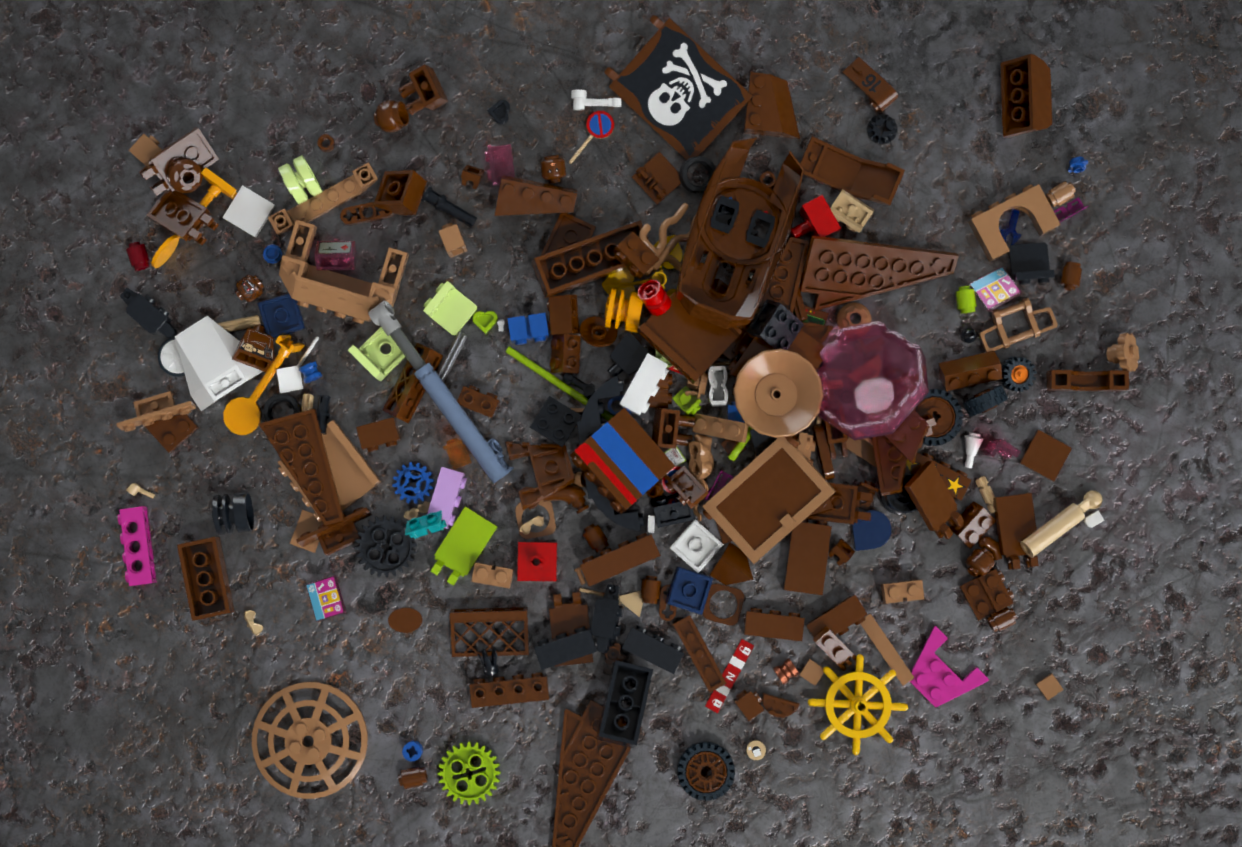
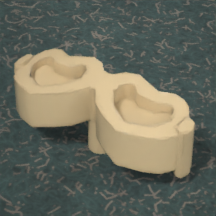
[404,501,431,520]

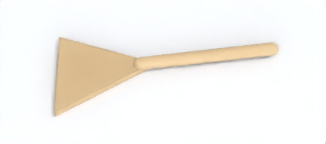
[579,588,643,617]

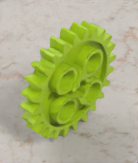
[438,741,501,805]

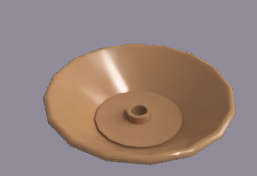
[734,348,823,438]

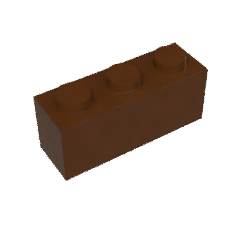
[938,351,1002,391]
[805,594,868,638]
[743,608,805,641]

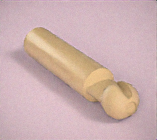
[1020,491,1102,558]

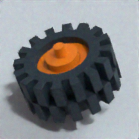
[999,356,1037,392]

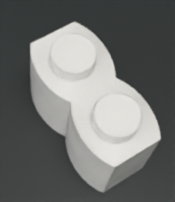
[708,366,728,406]

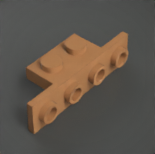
[116,391,196,432]

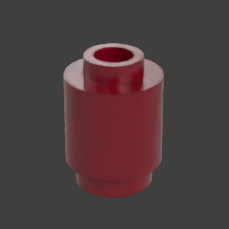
[126,242,150,271]

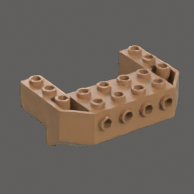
[279,220,409,324]

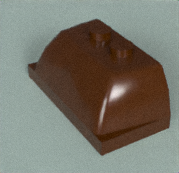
[1000,54,1052,138]

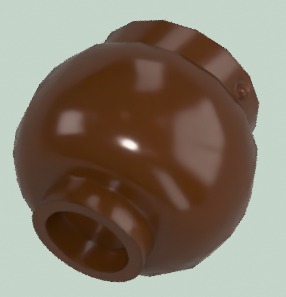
[374,100,409,133]

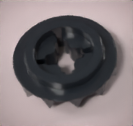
[867,114,898,144]

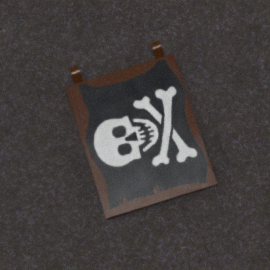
[604,15,753,160]

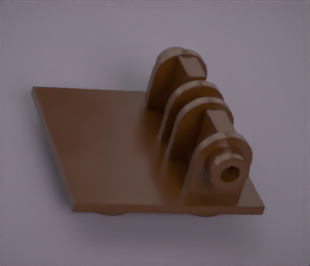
[632,152,681,205]

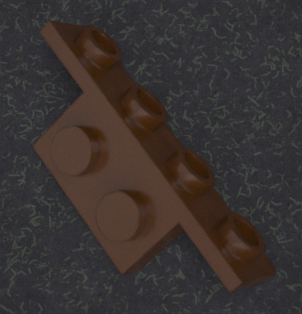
[296,507,372,556]

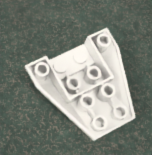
[175,316,263,411]

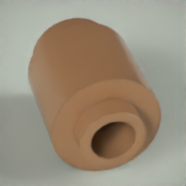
[1046,181,1076,208]

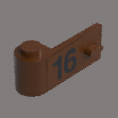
[842,57,899,112]

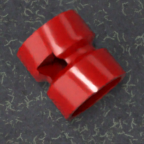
[638,279,672,316]

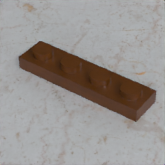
[673,615,727,693]

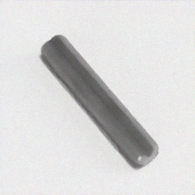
[437,332,467,382]

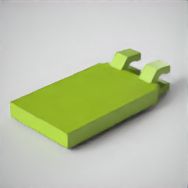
[430,507,498,586]

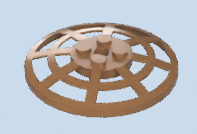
[252,682,368,799]

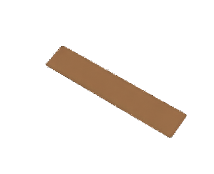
[860,614,914,686]

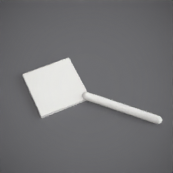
[276,336,319,393]

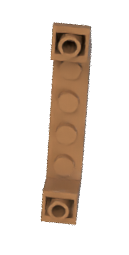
[268,162,378,235]

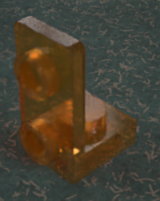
[443,438,472,470]

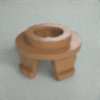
[685,372,708,399]

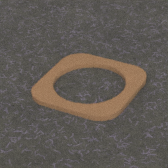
[515,500,556,539]

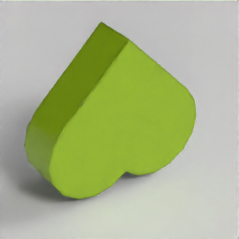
[472,311,498,334]

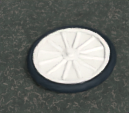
[158,337,185,377]

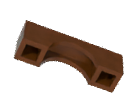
[1046,370,1129,392]

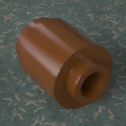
[1060,262,1082,291]
[583,524,609,553]
[640,576,661,604]
[987,607,1017,632]
[398,766,428,789]

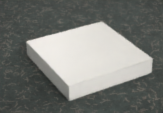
[222,185,276,238]
[670,519,724,573]

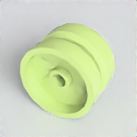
[278,155,323,204]

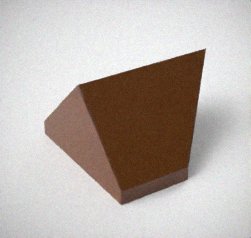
[710,543,753,585]

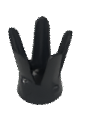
[477,647,499,677]

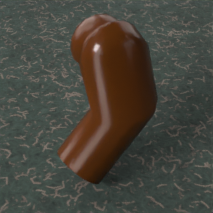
[978,536,1002,561]

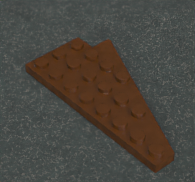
[799,236,959,310]
[552,700,642,847]

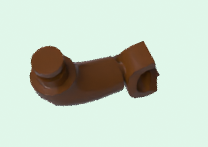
[518,484,589,514]

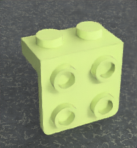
[423,281,477,336]

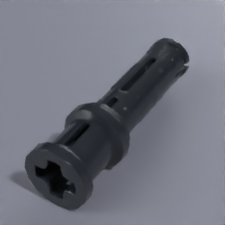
[421,186,477,228]

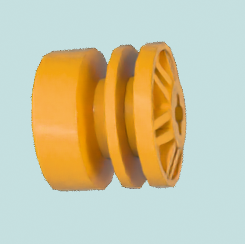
[604,287,643,333]

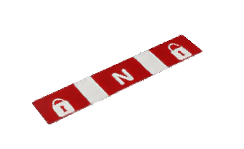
[705,639,754,713]

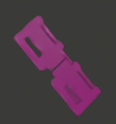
[1054,197,1089,222]
[705,471,734,500]

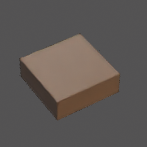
[799,659,824,686]
[1035,673,1064,700]

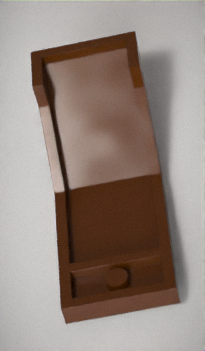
[800,136,905,206]

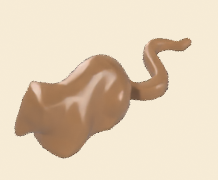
[689,434,714,521]

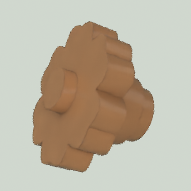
[1106,333,1139,372]

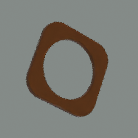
[703,584,744,626]

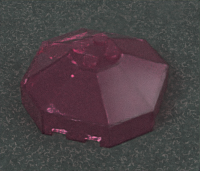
[817,321,929,440]

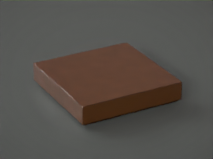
[1019,430,1072,482]

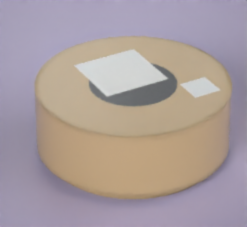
[746,740,766,760]

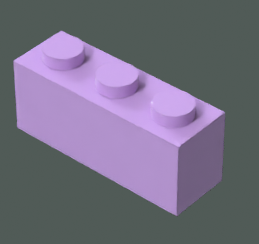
[427,467,467,529]

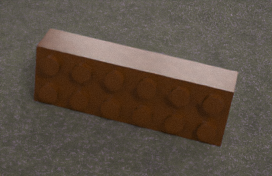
[531,220,648,298]

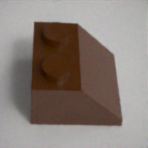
[373,170,427,215]

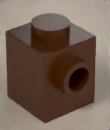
[735,690,764,721]

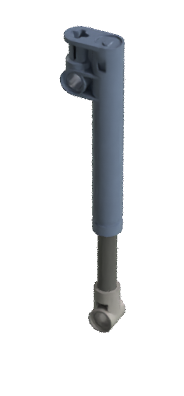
[368,300,514,484]

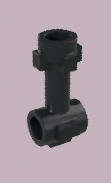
[562,373,595,398]

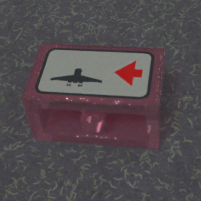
[314,241,357,270]

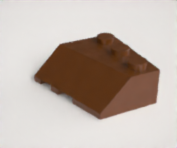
[744,72,800,139]

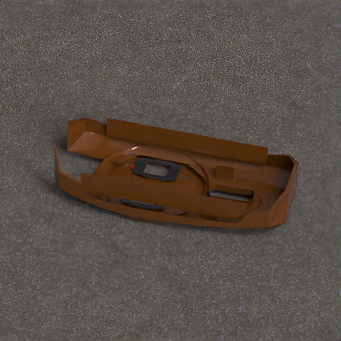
[676,138,804,329]

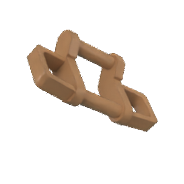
[979,298,1058,353]

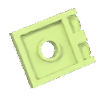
[348,327,405,381]

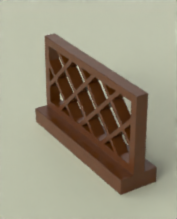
[449,607,529,657]

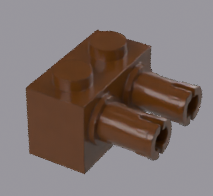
[398,64,448,115]
[652,408,695,449]

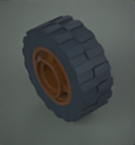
[963,385,1008,417]

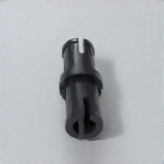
[316,395,331,435]

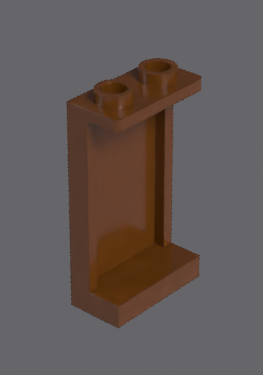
[783,519,832,595]

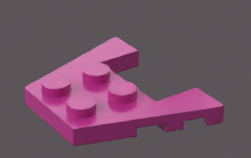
[910,626,989,708]

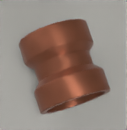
[773,658,799,685]

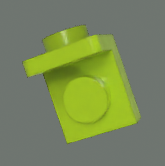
[672,386,702,415]

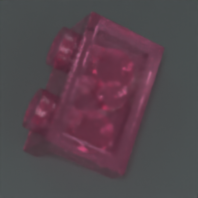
[485,144,515,186]
[985,439,1021,459]

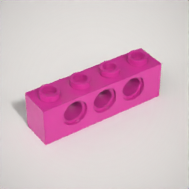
[118,506,157,586]

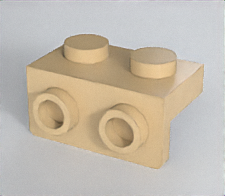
[830,189,874,233]

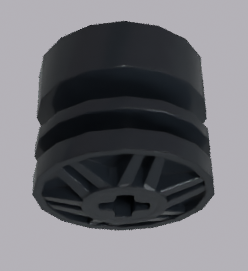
[879,473,917,515]
[212,492,254,535]

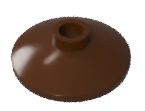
[579,316,618,347]

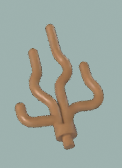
[639,203,696,276]

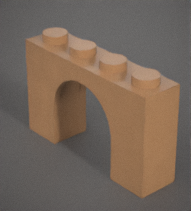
[968,184,1061,262]

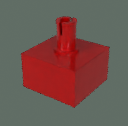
[790,194,841,238]
[517,542,558,581]

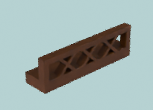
[382,343,443,424]

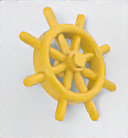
[808,654,908,755]

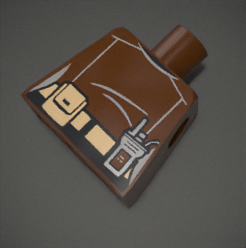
[232,325,274,372]

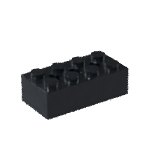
[596,660,653,749]

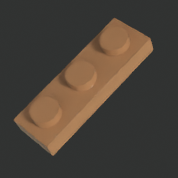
[692,413,749,443]

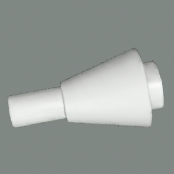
[964,432,983,468]

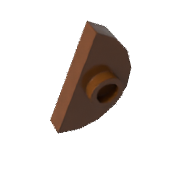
[762,693,800,718]

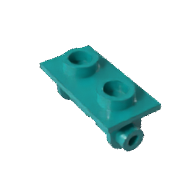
[405,510,447,539]

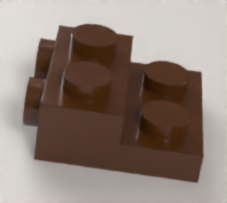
[959,569,1015,621]

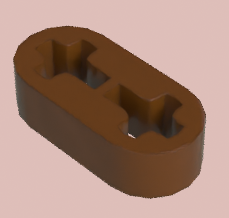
[659,584,677,621]

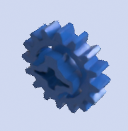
[392,462,435,504]

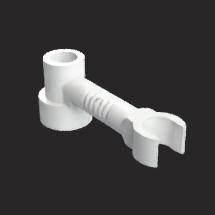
[571,90,621,110]

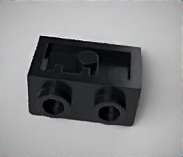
[651,492,695,528]

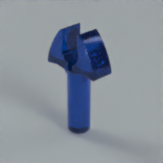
[1000,209,1022,246]

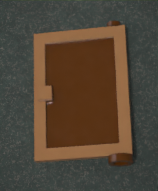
[702,435,836,564]

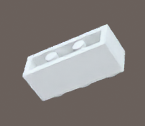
[619,353,669,416]

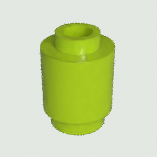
[955,285,977,314]

